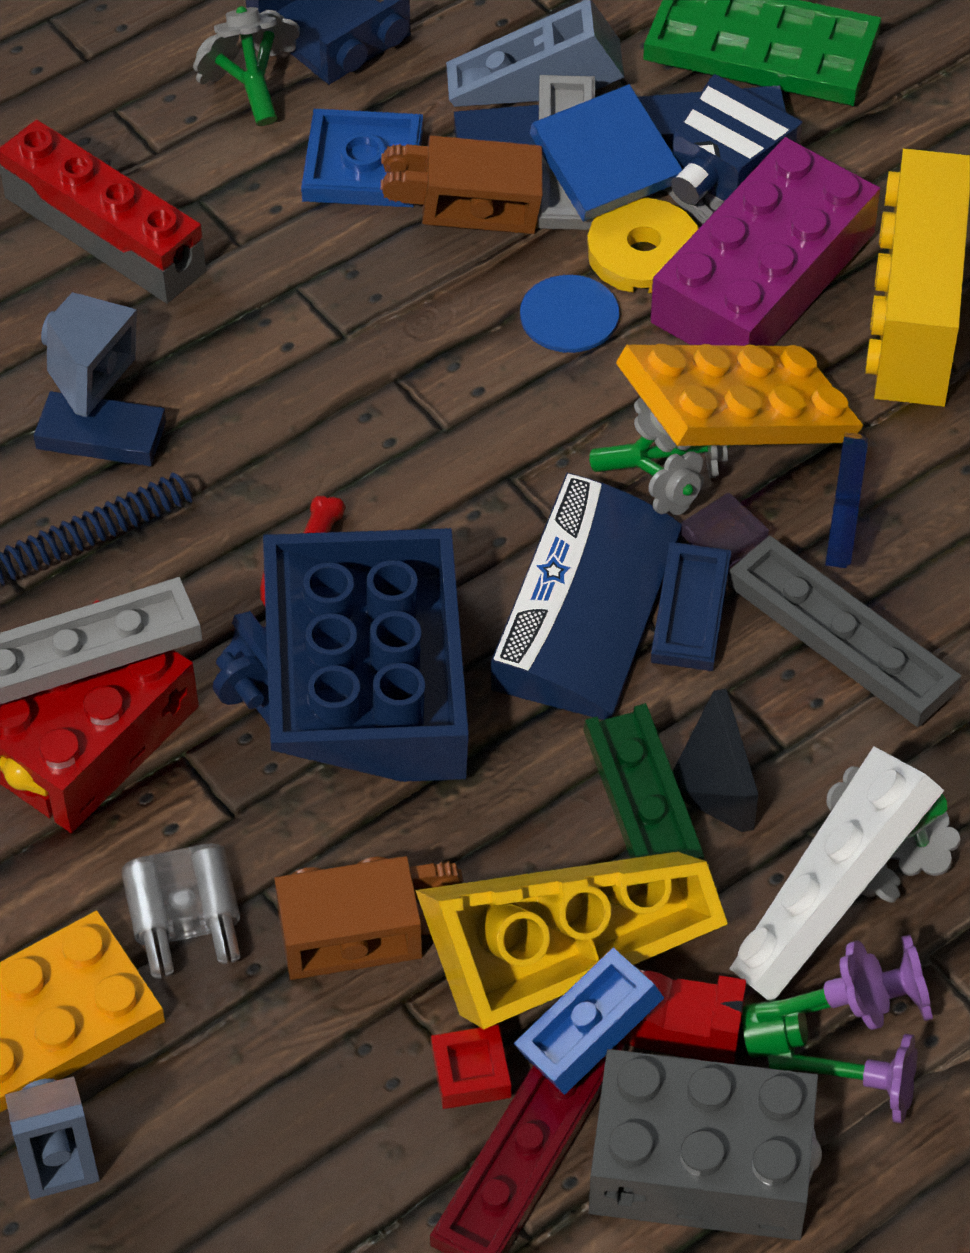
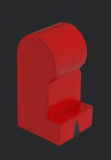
[621,970,746,1064]

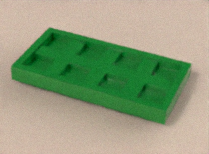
[643,0,881,106]

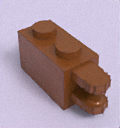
[380,135,542,234]
[274,856,464,980]

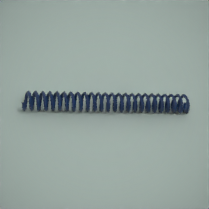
[0,472,193,586]

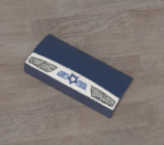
[491,472,683,720]

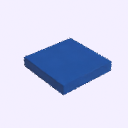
[530,84,682,222]
[301,109,423,208]

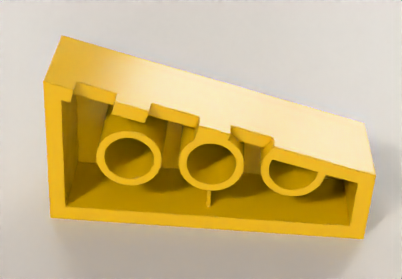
[415,852,728,1029]

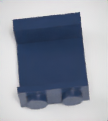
[246,0,411,85]

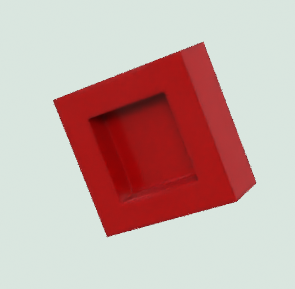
[431,1025,511,1109]

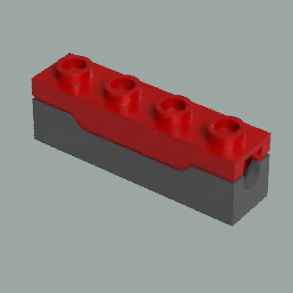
[0,119,206,304]

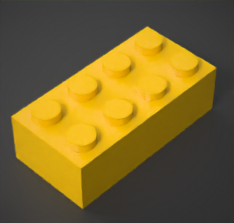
[865,148,970,407]

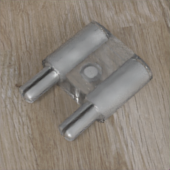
[121,843,240,978]

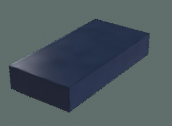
[34,391,166,466]
[651,542,731,671]

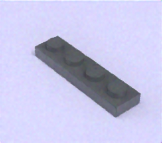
[727,535,961,727]

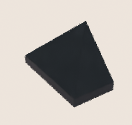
[672,689,758,832]

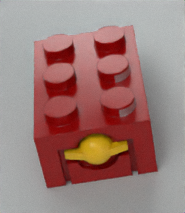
[0,600,199,834]

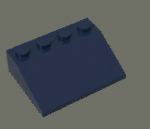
[263,528,469,782]

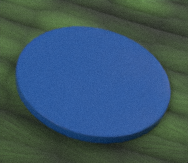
[520,275,619,353]

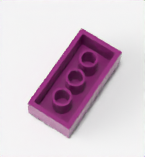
[651,137,881,346]

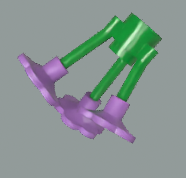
[742,935,933,1124]

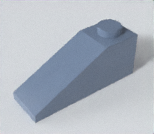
[446,0,624,107]

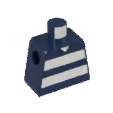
[671,74,803,205]

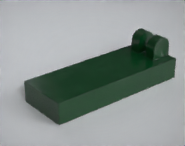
[583,703,705,860]

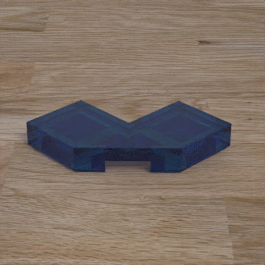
[825,432,869,568]

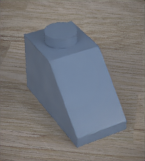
[41,292,137,417]
[5,1076,100,1200]

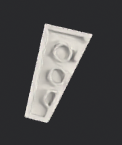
[729,746,944,1001]

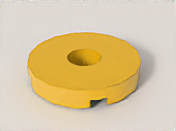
[587,198,698,294]

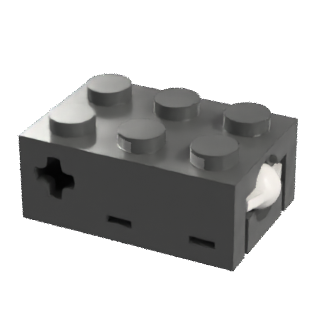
[588,1049,822,1241]

